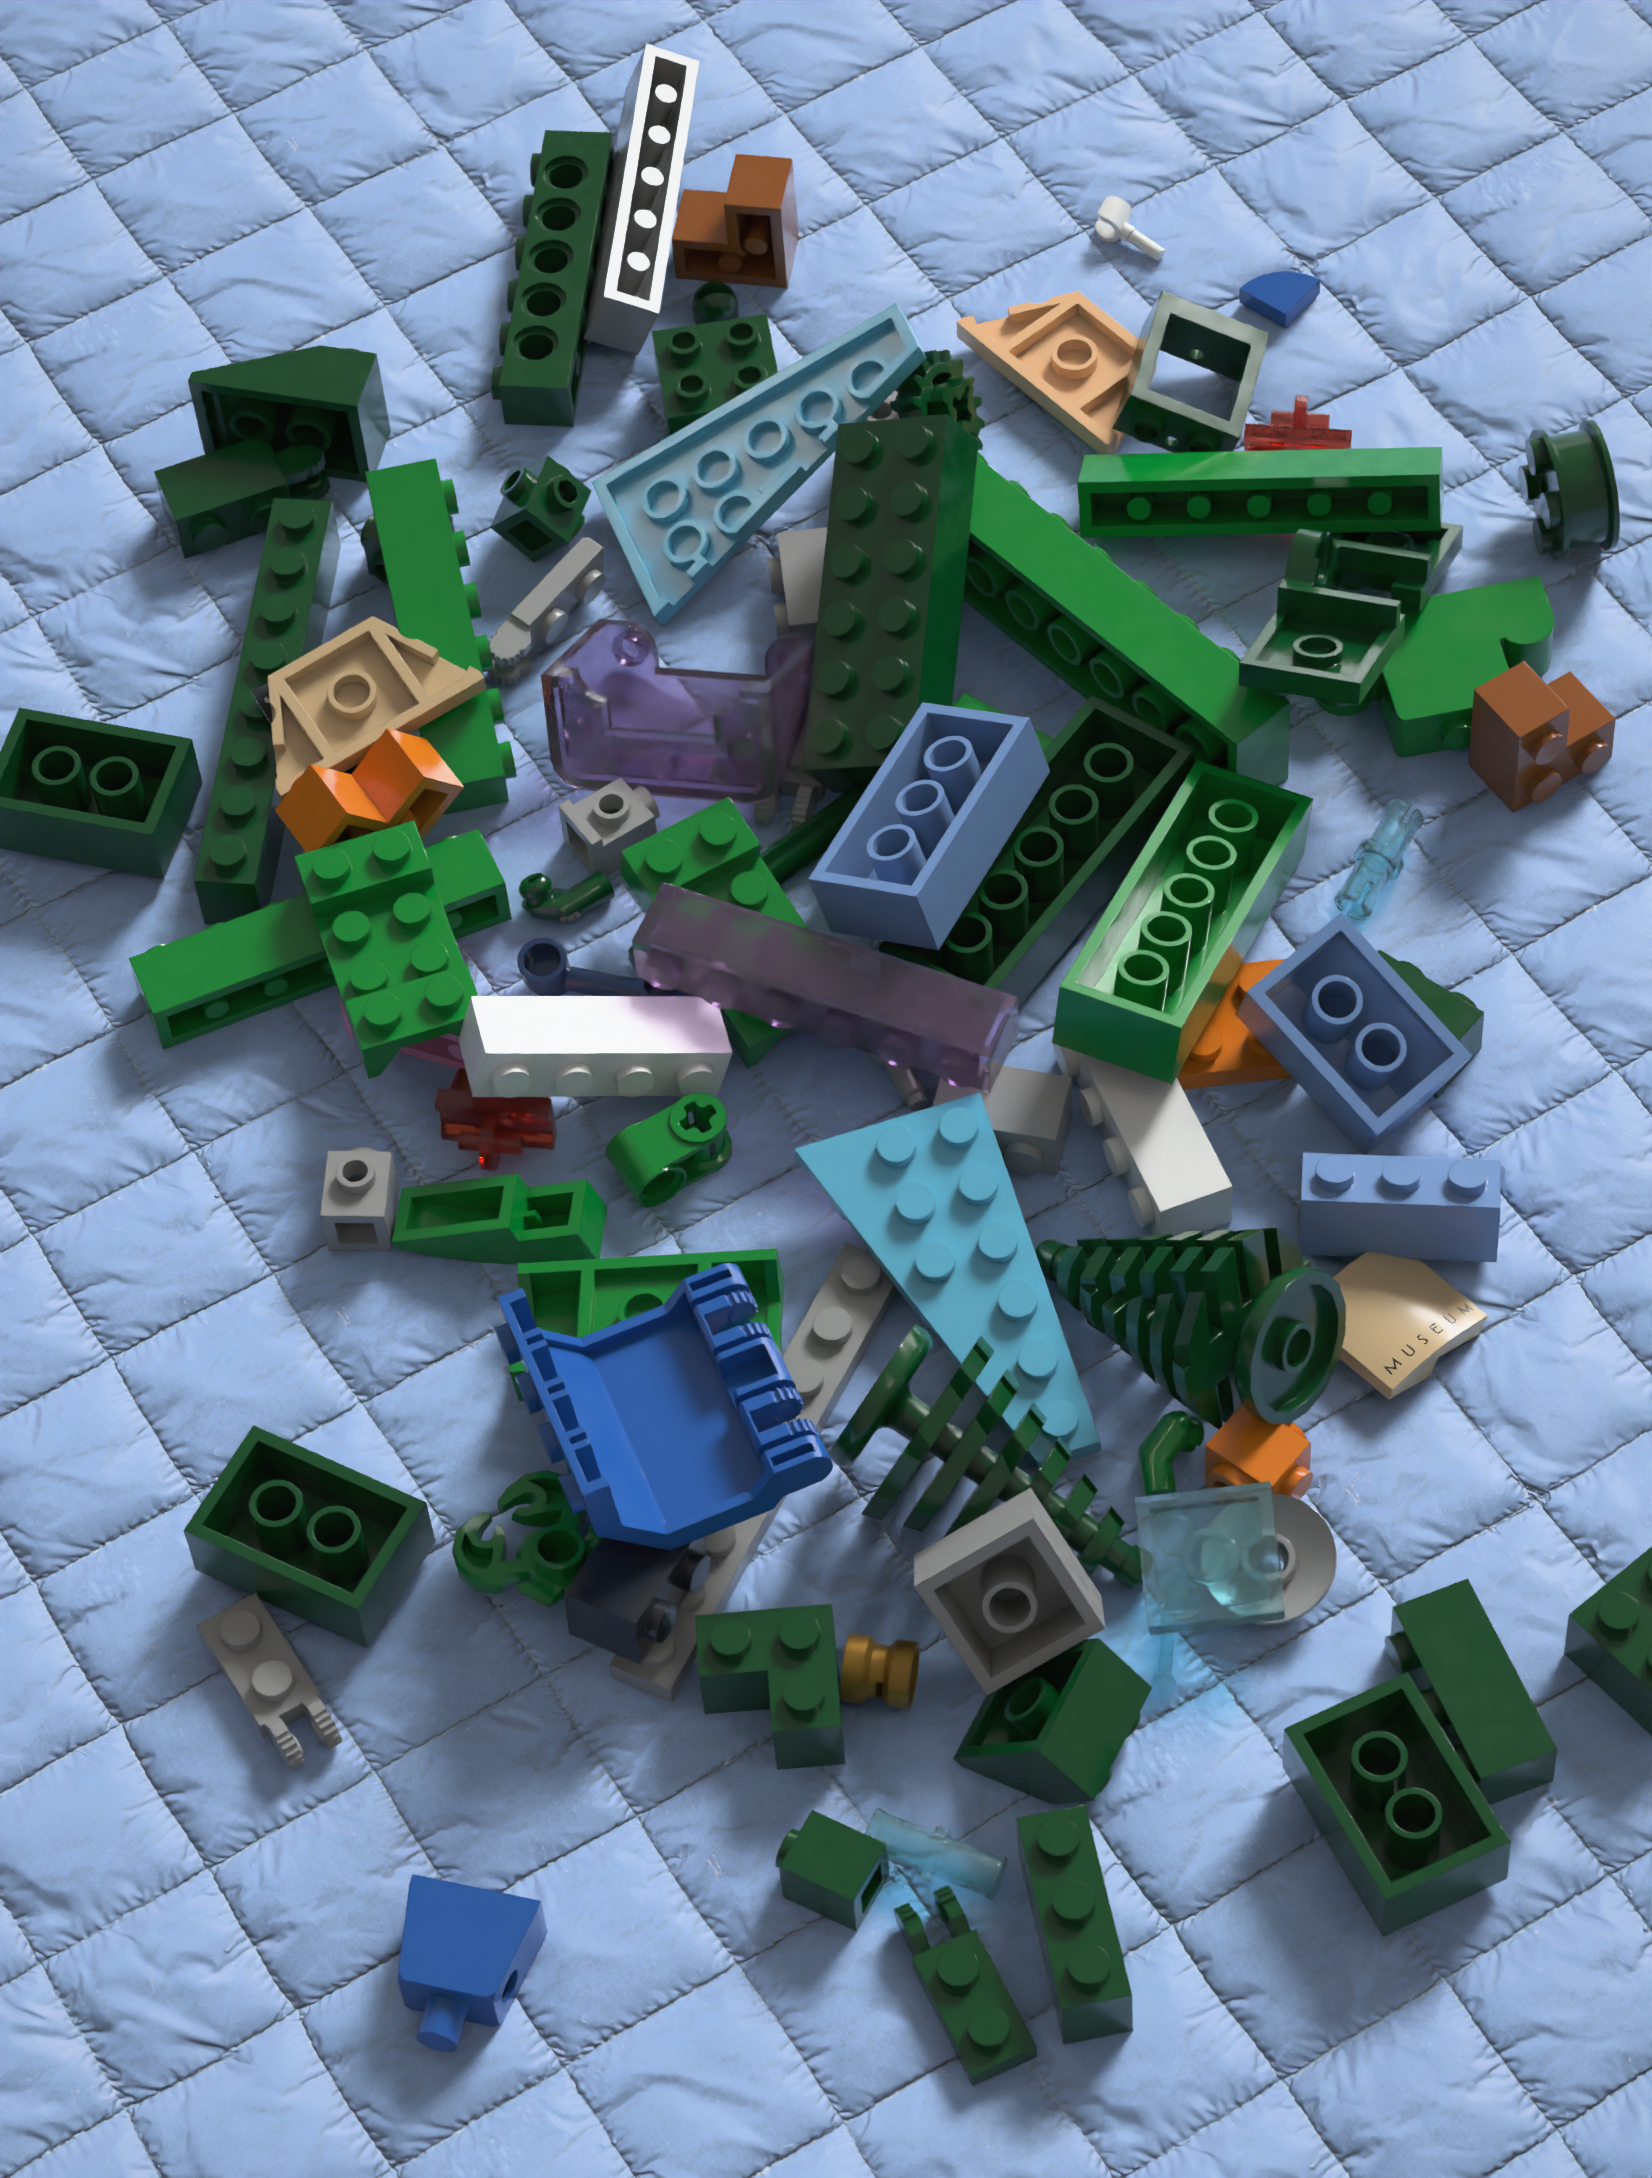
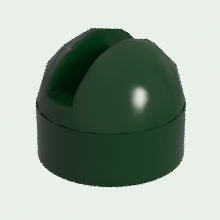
[692,281,739,324]

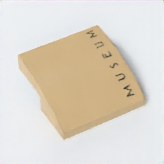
[1332,1251,1488,1400]

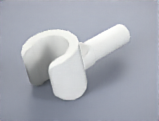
[1095,196,1166,262]

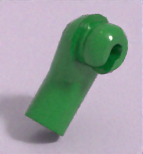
[1138,1410,1205,1506]

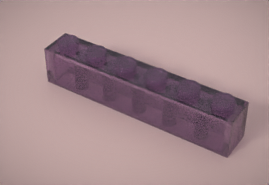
[632,882,1019,1093]

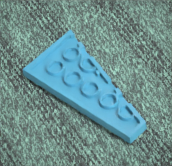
[794,1092,1101,1469]

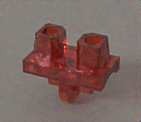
[1244,394,1352,451]
[435,1068,557,1171]

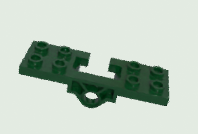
[1239,522,1463,707]

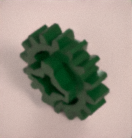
[890,349,985,451]

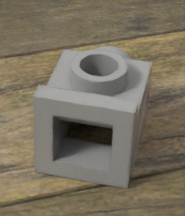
[558,777,660,876]

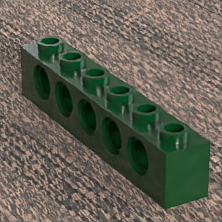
[491,130,615,427]

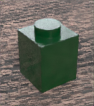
[775,1810,890,1932]

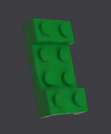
[621,796,858,1069]
[294,821,479,1079]
[509,1249,784,1401]

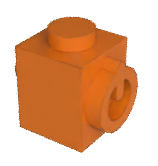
[1205,1405,1313,1508]

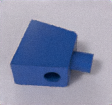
[398,1874,547,2052]

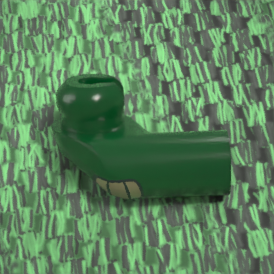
[518,871,615,923]

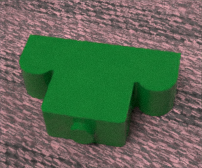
[1315,576,1554,758]

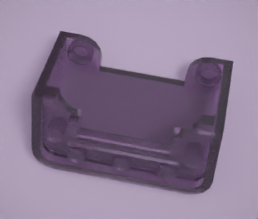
[540,619,816,804]

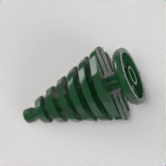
[1035,1228,1346,1430]
[828,1323,1155,1590]

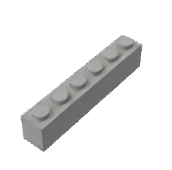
[583,44,699,355]

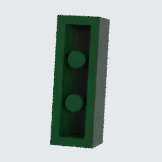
[1384,1578,1557,1806]
[1016,1804,1133,2045]

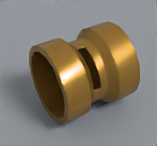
[840,1633,920,1710]

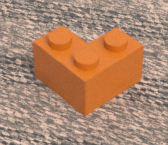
[275,728,464,852]

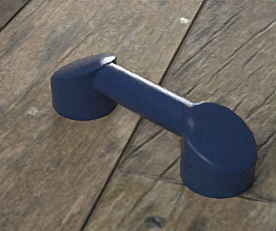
[517,937,690,996]

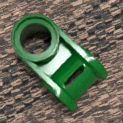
[605,1093,733,1208]

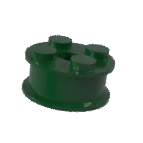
[1518,419,1620,560]

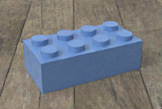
[808,702,1050,950]

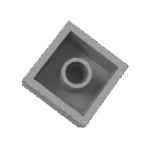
[913,1488,1105,1695]

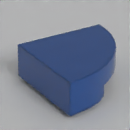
[1239,271,1320,328]

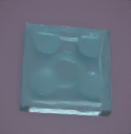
[1135,1481,1286,1635]

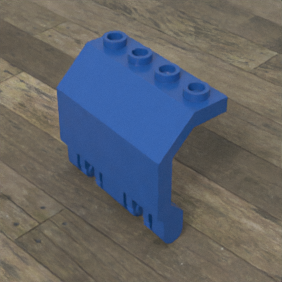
[494,1263,833,1551]

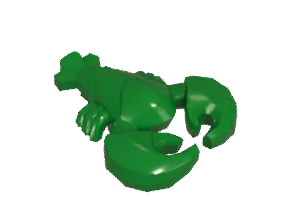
[452,1470,603,1608]

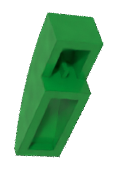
[392,1173,608,1265]

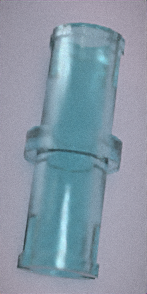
[1334,799,1424,921]
[865,1808,1008,1900]

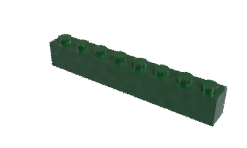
[193,498,341,925]

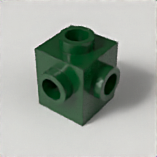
[490,456,592,562]

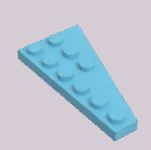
[591,303,927,626]

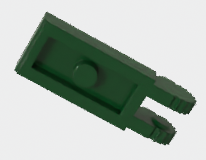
[893,1885,1037,2086]

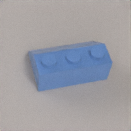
[1235,913,1472,1154]
[1299,1152,1501,1262]

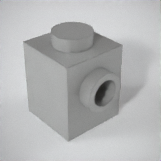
[320,1147,399,1251]

